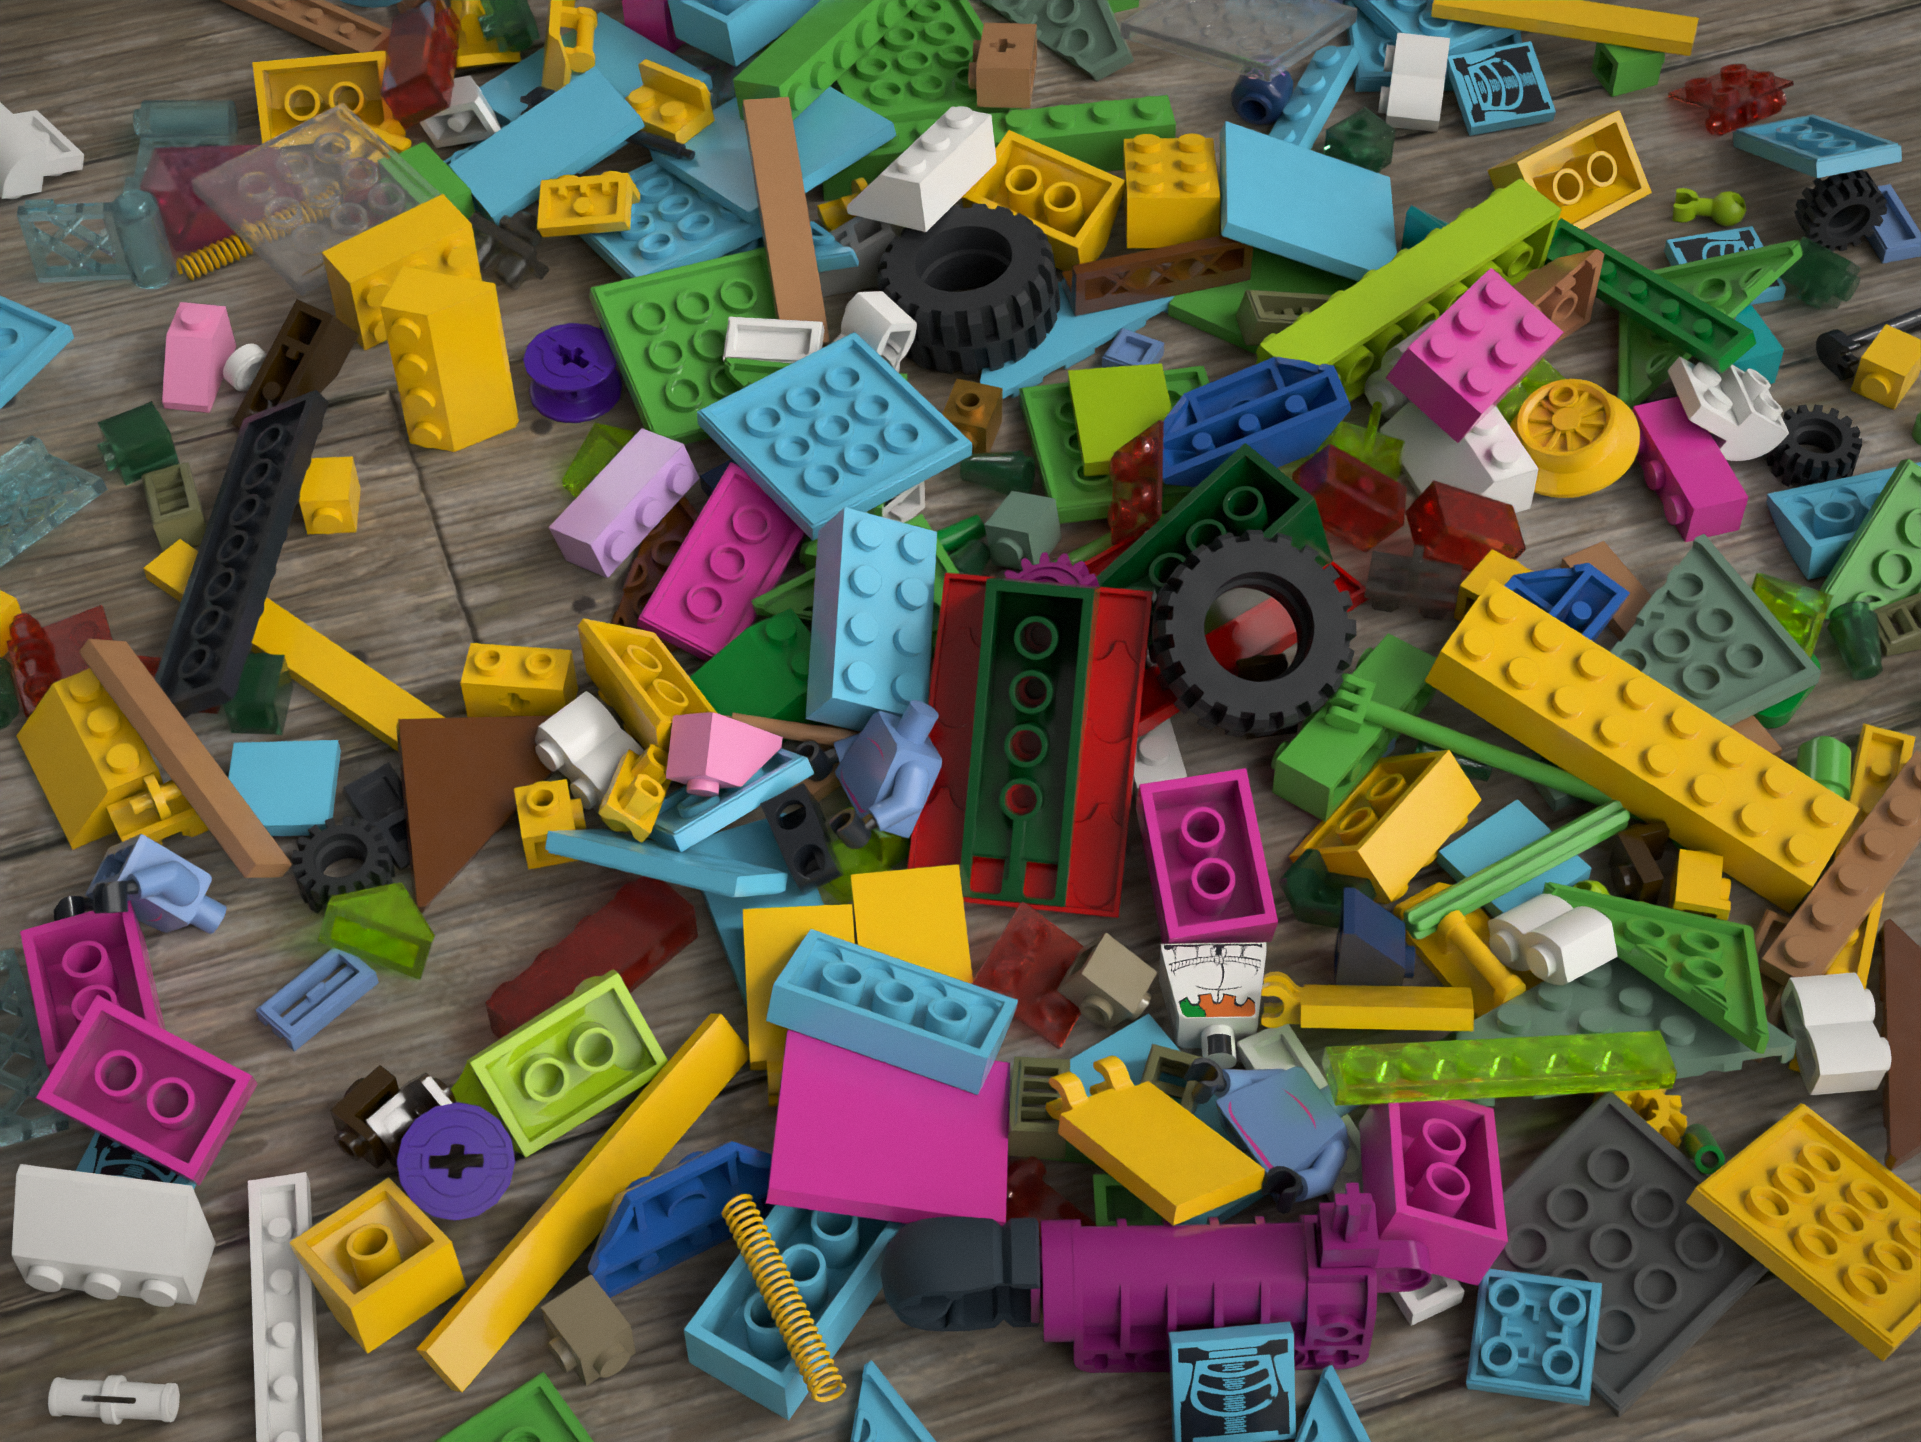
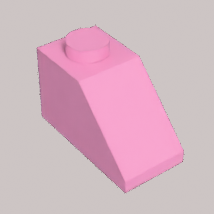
[162,302,236,413]
[666,712,783,797]

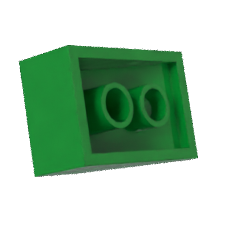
[690,608,824,743]

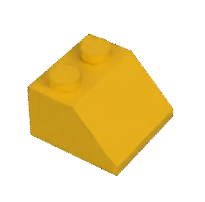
[289,1177,467,1354]

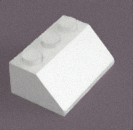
[847,106,997,232]
[1379,401,1539,535]
[12,1164,216,1307]

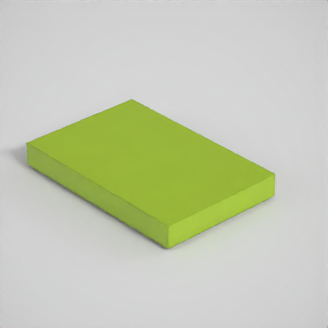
[1068,363,1172,476]

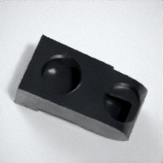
[760,783,844,894]

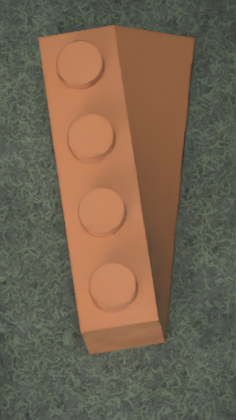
[1513,249,1604,345]

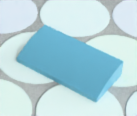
[1766,462,1921,580]
[766,929,1018,1095]

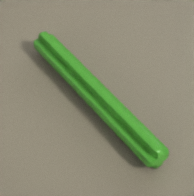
[1402,800,1630,940]

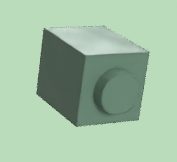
[985,491,1062,570]

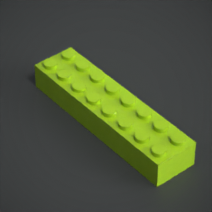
[1256,178,1562,402]

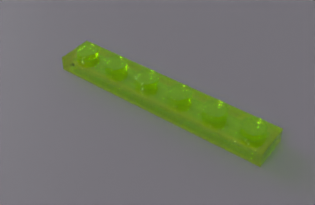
[1322,1030,1677,1106]

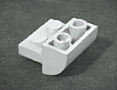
[0,102,84,199]
[1668,356,1789,461]

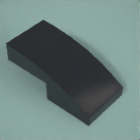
[342,762,410,871]

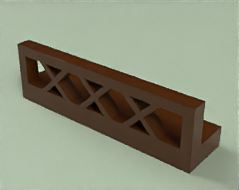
[1061,235,1253,316]

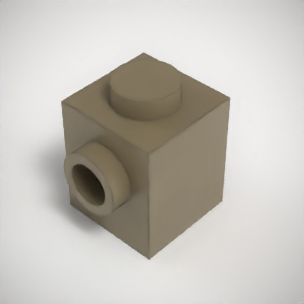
[1057,933,1158,1030]
[541,1275,636,1386]

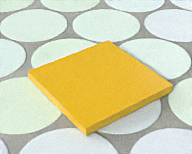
[1686,1103,1921,1362]

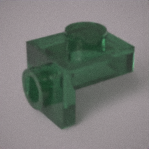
[1279,848,1377,928]

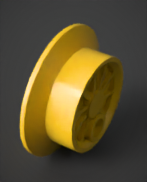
[1509,379,1640,498]

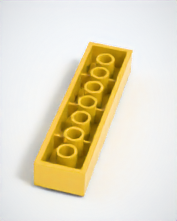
[1425,578,1860,914]

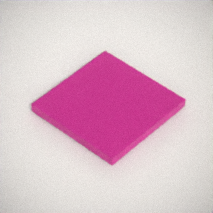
[766,1030,1010,1226]

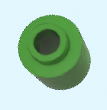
[1796,736,1851,801]

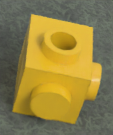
[514,779,586,870]

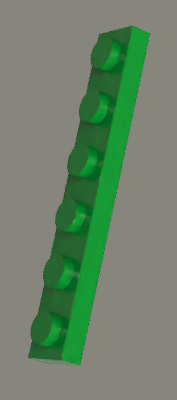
[1544,218,1757,374]

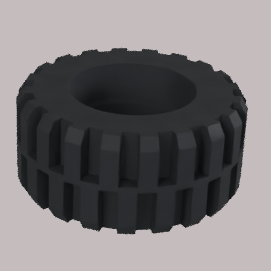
[877,204,1060,375]
[1148,530,1357,737]

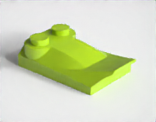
[450,969,668,1158]

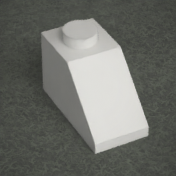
[413,75,501,148]

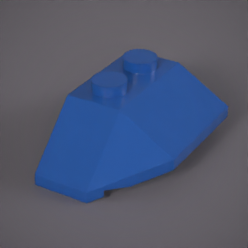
[1148,356,1351,487]
[1504,563,1630,642]
[588,1141,775,1298]

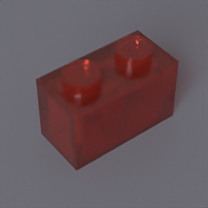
[1292,444,1407,553]
[1405,480,1526,572]

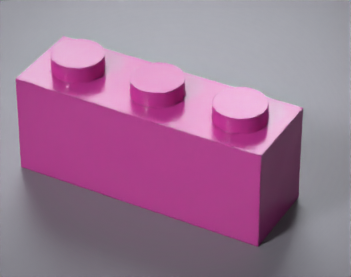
[1632,396,1749,542]

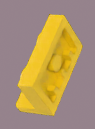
[625,59,715,144]
[537,171,640,237]

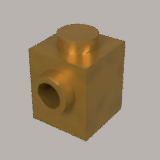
[942,379,1003,461]

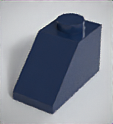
[1334,887,1415,986]

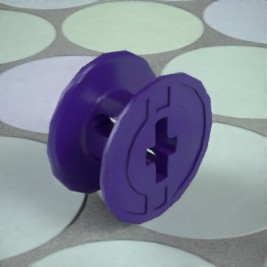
[523,323,623,423]
[397,1102,515,1221]

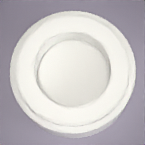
[223,344,267,392]

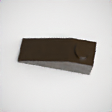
[231,299,359,429]

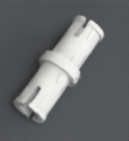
[48,1375,180,1425]

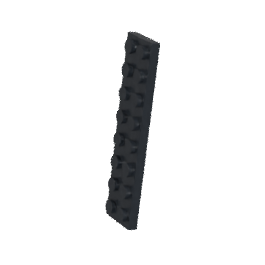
[155,390,329,718]

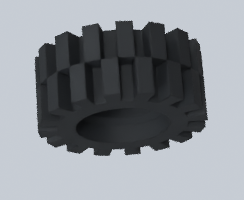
[1794,169,1887,253]
[1766,404,1862,487]
[292,816,395,919]

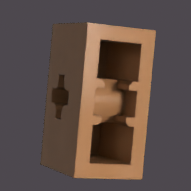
[968,23,1037,108]

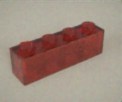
[380,0,462,130]
[485,876,698,1039]

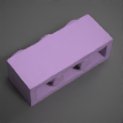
[549,428,699,578]

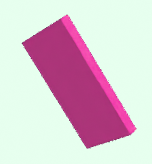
[637,462,806,662]

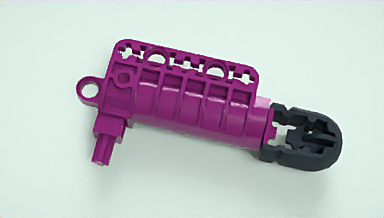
[880,1182,1432,1373]

